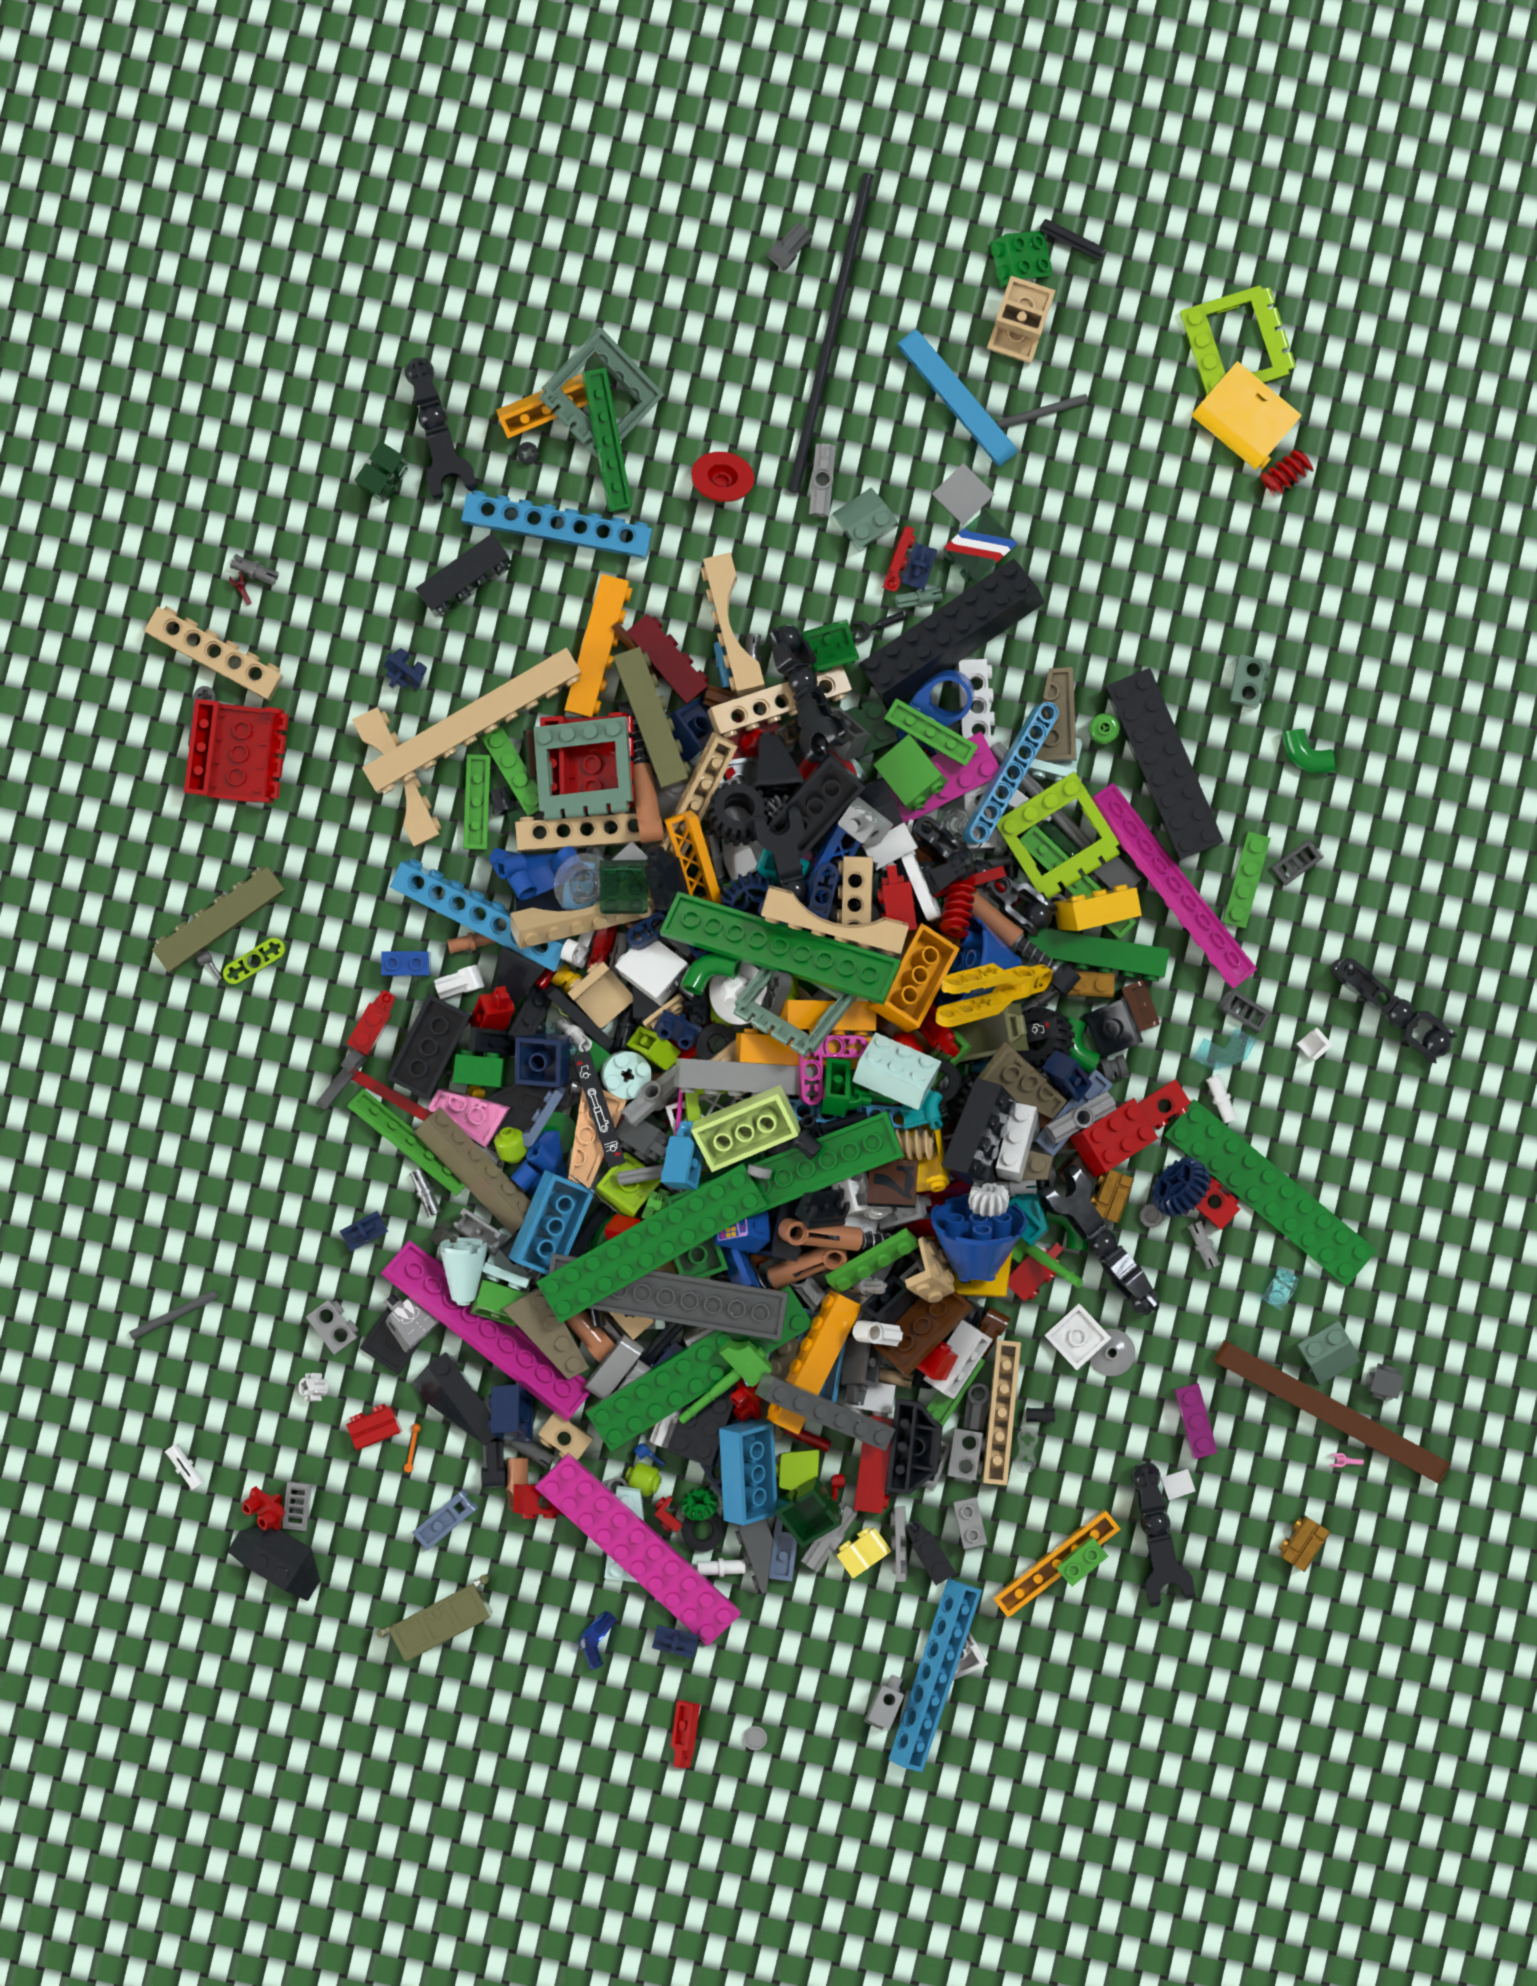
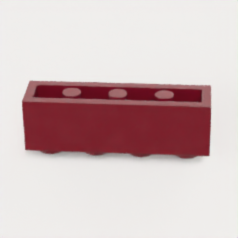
[626,614,709,705]

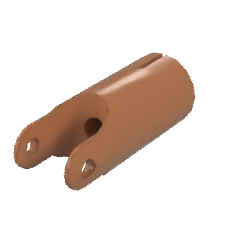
[506,1457,529,1511]

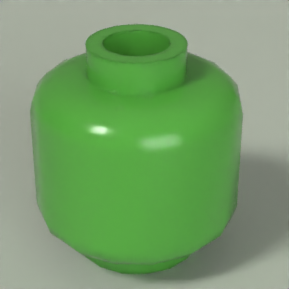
[1088,713,1120,745]

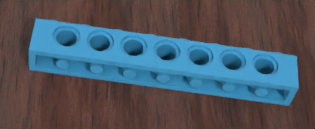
[461,491,652,559]
[390,858,567,972]
[888,1578,982,1772]

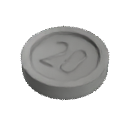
[743,1726,767,1750]

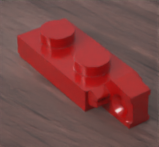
[882,526,916,592]
[587,925,618,968]
[919,1002,960,1058]
[671,1700,700,1768]

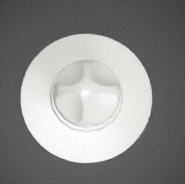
[710,961,768,1025]

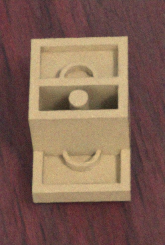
[987,276,1056,364]

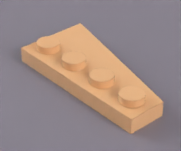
[568,1087,627,1188]

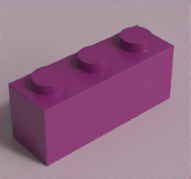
[1173,1383,1218,1459]

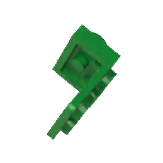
[990,231,1053,288]
[802,619,859,673]

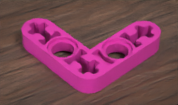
[799,1035,868,1106]

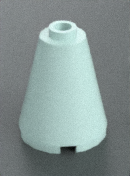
[440,1237,487,1306]

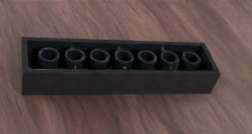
[858,558,1045,709]
[1105,668,1224,862]

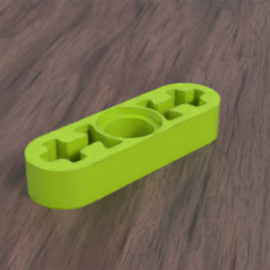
[223,938,286,985]

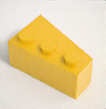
[1053,884,1142,931]

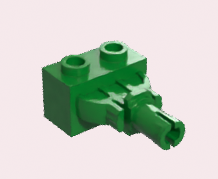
[821,1058,895,1116]

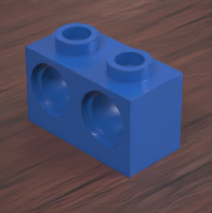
[381,951,431,977]

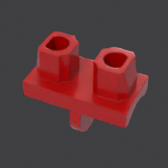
[730,1378,764,1422]
[242,1486,286,1531]

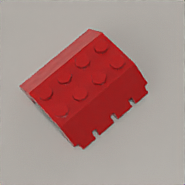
[184,699,289,804]
[540,712,635,813]

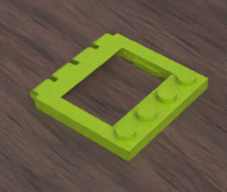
[1179,285,1296,396]
[996,771,1120,899]

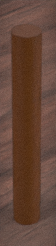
[611,621,661,680]

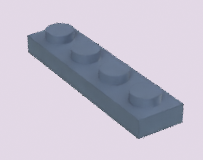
[1034,1069,1113,1157]

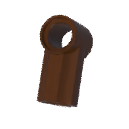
[703,685,743,717]
[978,1306,1011,1357]

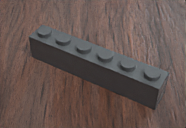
[755,1372,895,1451]

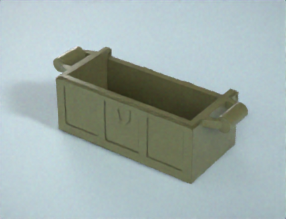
[928,1003,1029,1064]
[377,1574,493,1662]

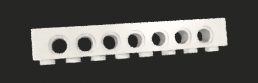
[958,659,1001,850]

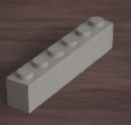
[674,1058,817,1101]

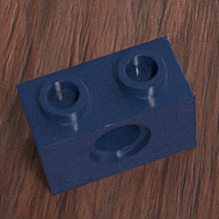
[1042,1050,1092,1102]

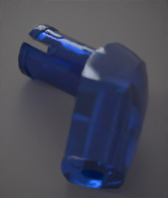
[578,1611,617,1670]

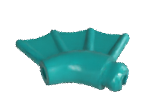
[899,1089,943,1131]

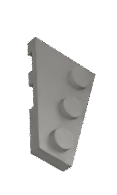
[891,1506,908,1582]

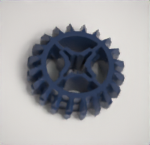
[720,871,777,917]
[1150,1157,1212,1218]

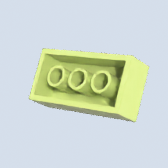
[691,1084,801,1172]

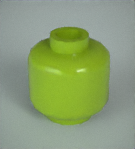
[494,1127,528,1163]
[625,1462,662,1497]

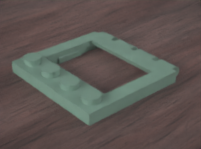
[539,327,664,458]
[534,716,633,821]
[733,967,857,1057]

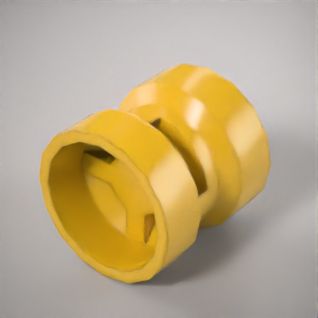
[551,963,583,995]

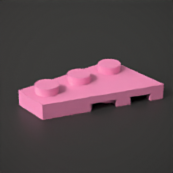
[427,1088,510,1148]

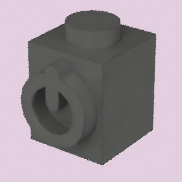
[1365,1363,1404,1400]

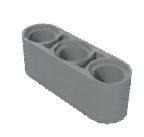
[584,1334,644,1400]

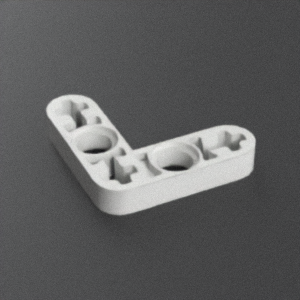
[901,852,943,922]
[560,901,601,968]

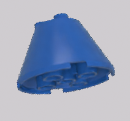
[936,915,1021,1006]
[930,1194,1027,1282]

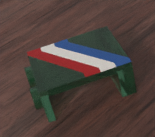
[943,509,1018,585]

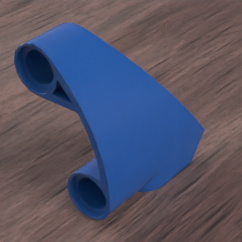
[489,846,584,900]
[510,1130,568,1197]

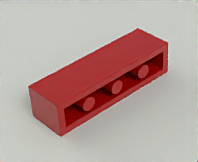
[853,1414,894,1514]

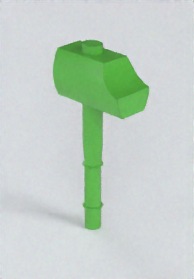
[1012,1237,1083,1288]
[678,1339,772,1424]

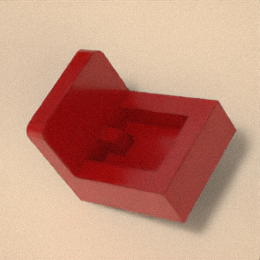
[654,1495,683,1533]

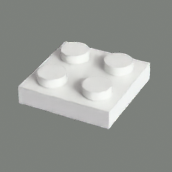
[1044,1304,1112,1371]

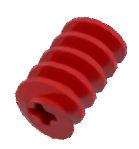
[1260,449,1314,496]
[939,884,976,938]

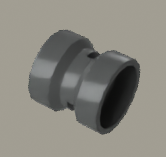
[1100,1055,1129,1082]

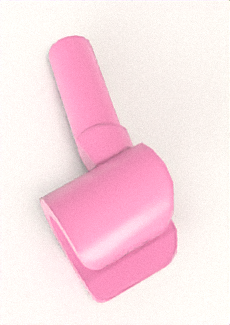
[1329,1453,1364,1467]

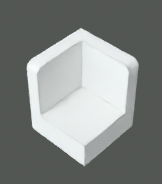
[1296,1028,1333,1062]

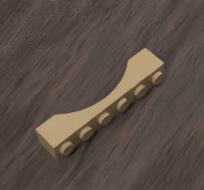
[700,552,765,697]
[352,707,442,848]
[510,880,656,949]
[761,885,909,956]

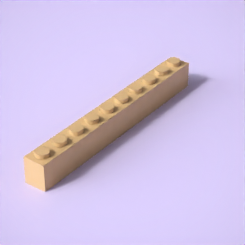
[362,647,582,795]

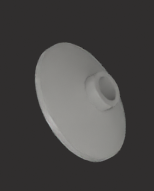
[1089,1329,1135,1376]

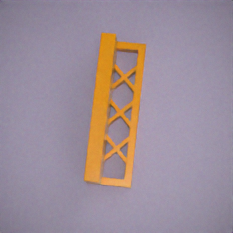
[665,810,723,904]

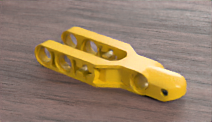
[935,963,1053,1027]

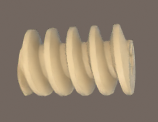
[895,1129,935,1160]

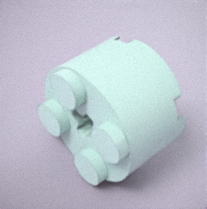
[601,1051,651,1099]

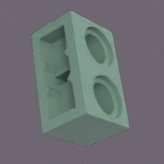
[1228,655,1270,709]

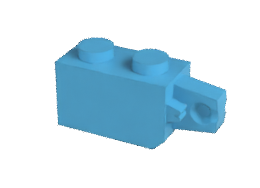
[661,1121,704,1190]

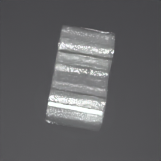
[1013,1427,1038,1473]

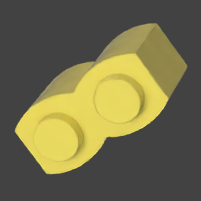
[836,1526,891,1578]

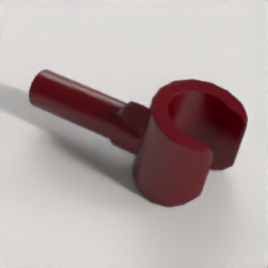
[229,572,252,606]

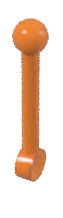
[404,1423,421,1473]

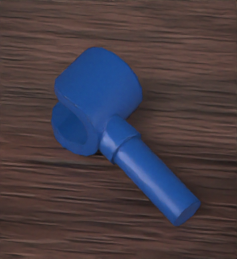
[634,1443,666,1467]

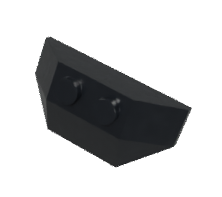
[886,1398,943,1495]
[227,1527,321,1601]

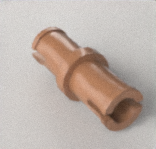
[447,932,496,955]

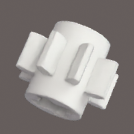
[298,1373,328,1401]

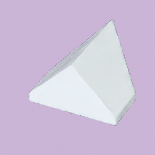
[954,1631,988,1679]

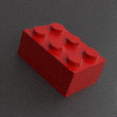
[1069,1098,1158,1178]

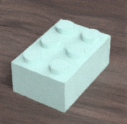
[853,1033,941,1110]

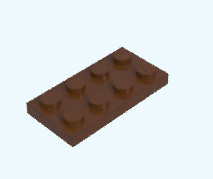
[873,1290,974,1376]

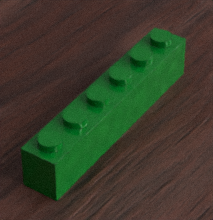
[1026,929,1170,982]

